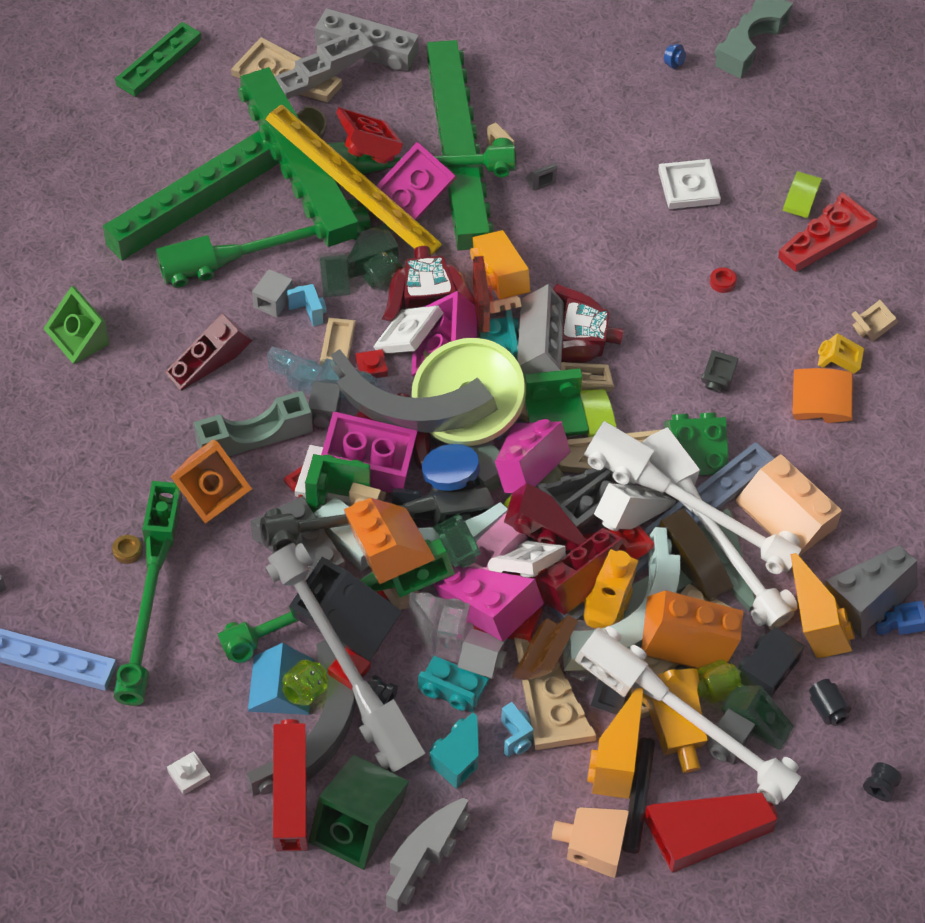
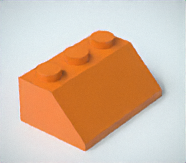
[344,498,435,584]
[641,590,744,674]

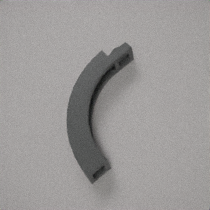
[331,349,498,433]
[246,640,356,796]

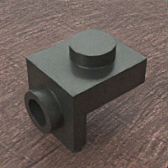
[701,350,739,393]

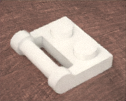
[488,541,566,577]

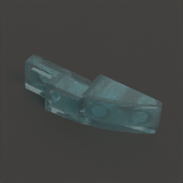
[267,346,377,400]

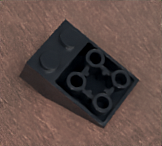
[289,556,402,662]

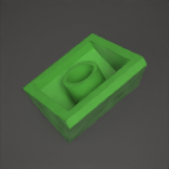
[43,286,109,364]

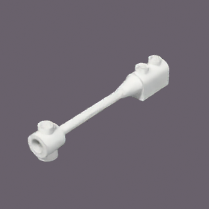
[584,421,802,574]
[641,427,797,630]
[575,626,801,805]

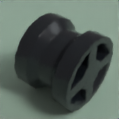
[368,675,398,705]
[863,762,902,802]

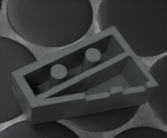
[536,467,636,533]
[250,497,345,581]
[826,545,918,639]

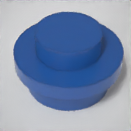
[664,44,686,69]

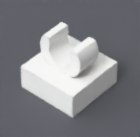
[167,751,210,795]

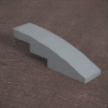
[275,29,373,99]

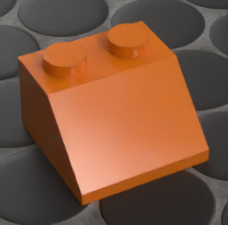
[170,439,252,524]

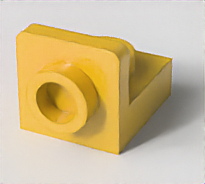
[818,333,864,374]

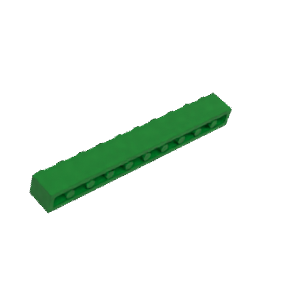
[427,40,494,251]

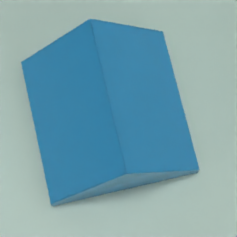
[248,643,314,715]

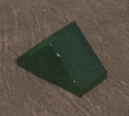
[317,251,350,298]

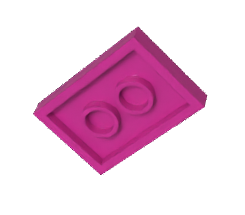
[376,142,457,221]

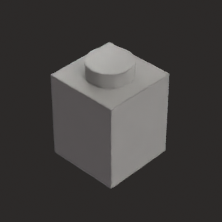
[252,269,293,318]
[458,629,508,678]

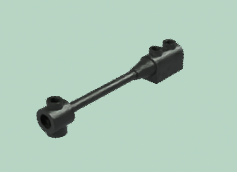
[260,480,495,552]

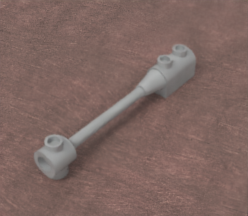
[265,543,425,773]

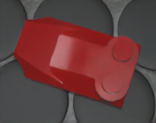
[337,107,403,164]

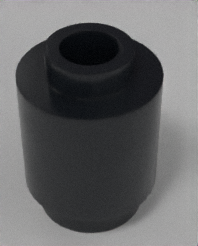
[809,679,851,726]

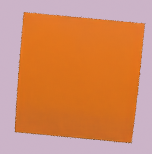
[792,368,853,423]

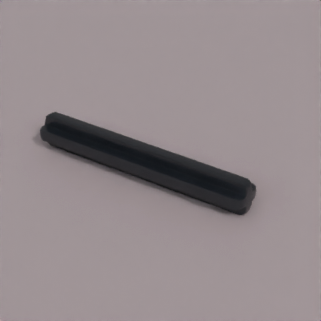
[622,737,655,854]

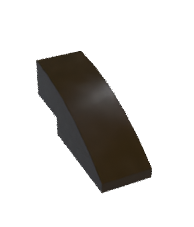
[659,508,734,602]

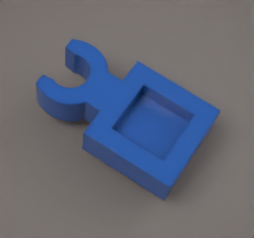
[876,601,925,635]

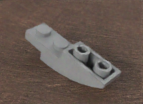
[386,798,471,912]

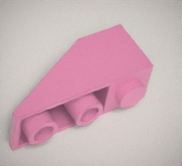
[464,514,529,574]

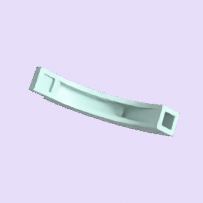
[563,527,680,671]

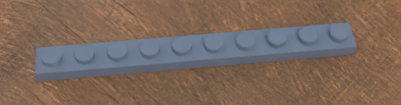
[550,442,775,623]

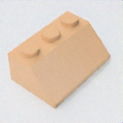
[736,454,842,556]

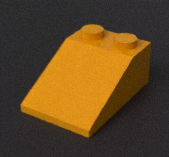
[790,553,855,658]
[587,687,643,799]

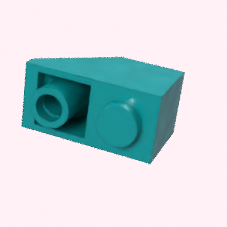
[429,712,479,789]

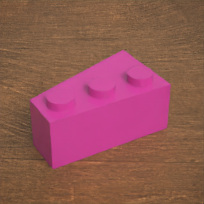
[495,419,571,493]
[433,564,544,642]

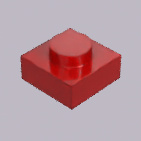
[355,349,388,380]
[328,647,371,690]

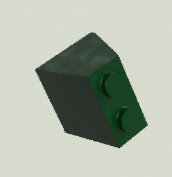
[308,755,409,870]

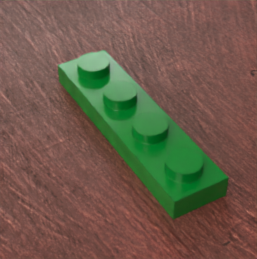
[115,22,202,97]

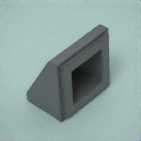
[525,163,557,190]

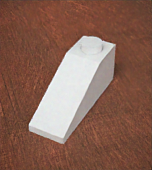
[594,483,676,531]

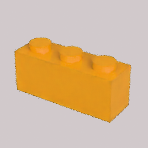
[470,230,531,300]

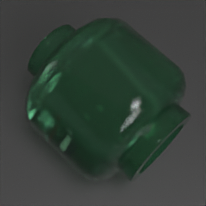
[363,251,403,291]

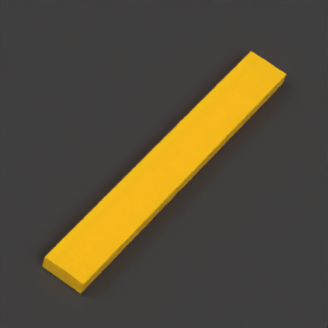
[265,105,442,256]

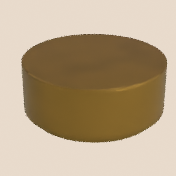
[112,535,142,564]

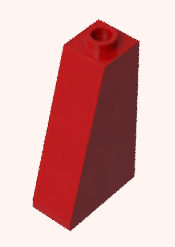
[273,719,308,851]
[644,792,778,873]

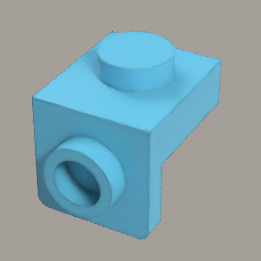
[287,284,327,326]
[501,702,534,758]

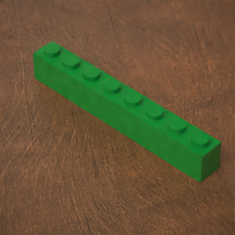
[238,67,358,247]
[103,131,280,261]

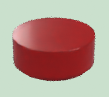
[709,267,737,293]

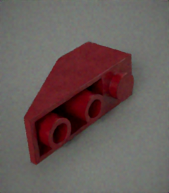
[165,313,253,390]
[504,483,586,555]
[537,528,623,615]

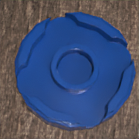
[422,444,480,491]

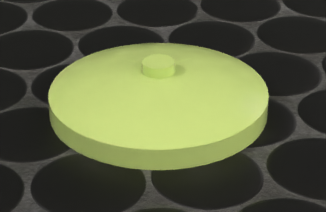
[412,338,526,446]

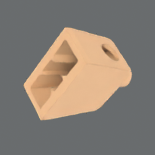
[551,807,629,878]

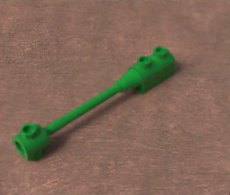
[327,138,517,178]
[156,199,371,288]
[113,481,183,706]
[217,538,455,663]

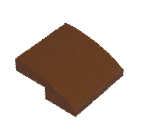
[512,615,578,680]

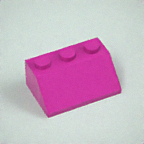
[411,291,478,377]
[321,411,417,493]

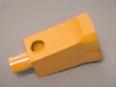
[583,549,639,629]
[642,668,707,773]

